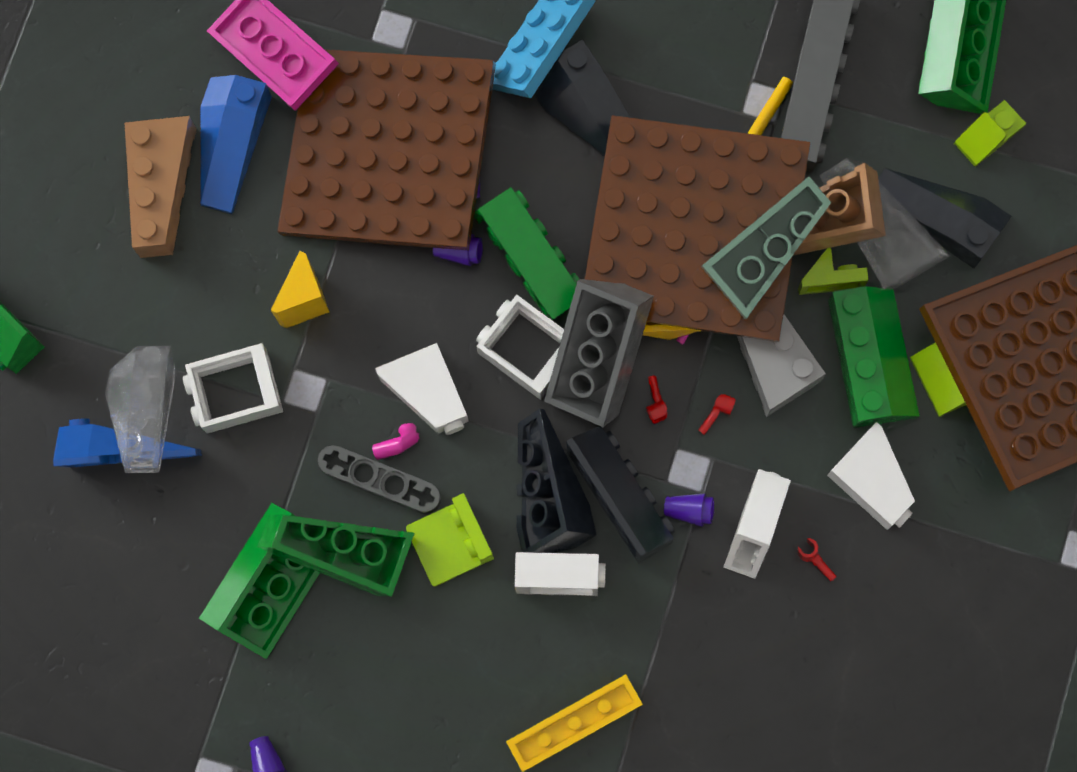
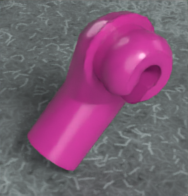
[372,423,419,460]

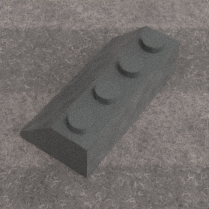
[544,279,654,427]

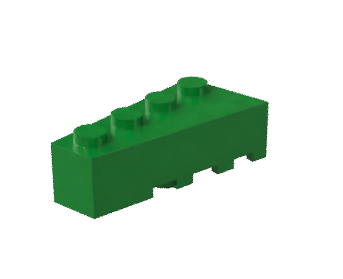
[474,187,580,320]
[257,514,415,597]

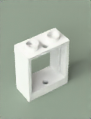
[476,295,564,400]
[183,343,283,434]
[515,552,605,596]

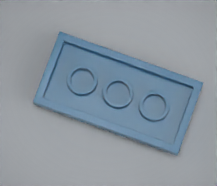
[493,0,596,98]

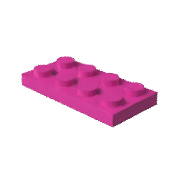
[207,0,339,111]

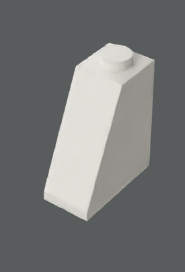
[375,343,469,435]
[827,422,915,530]
[724,469,791,579]

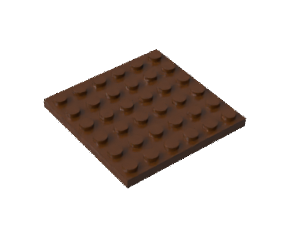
[277,50,496,251]
[585,115,810,342]
[919,245,1077,492]

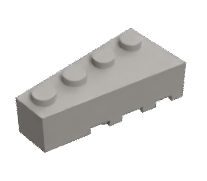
[737,315,826,417]

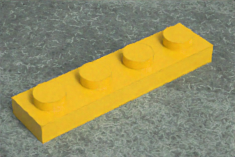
[506,674,643,772]

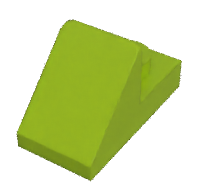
[954,100,1026,167]
[798,248,868,295]

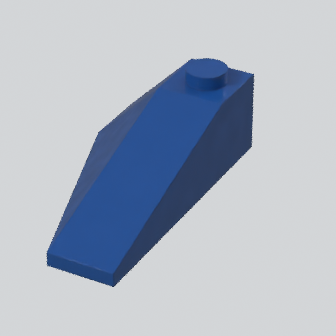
[201,75,272,214]
[53,419,202,468]

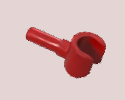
[646,375,668,424]
[698,394,736,435]
[798,538,837,582]

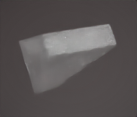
[105,346,176,473]

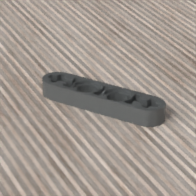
[318,445,441,514]

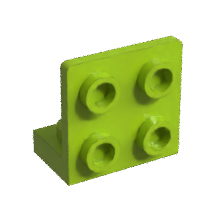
[406,493,494,587]

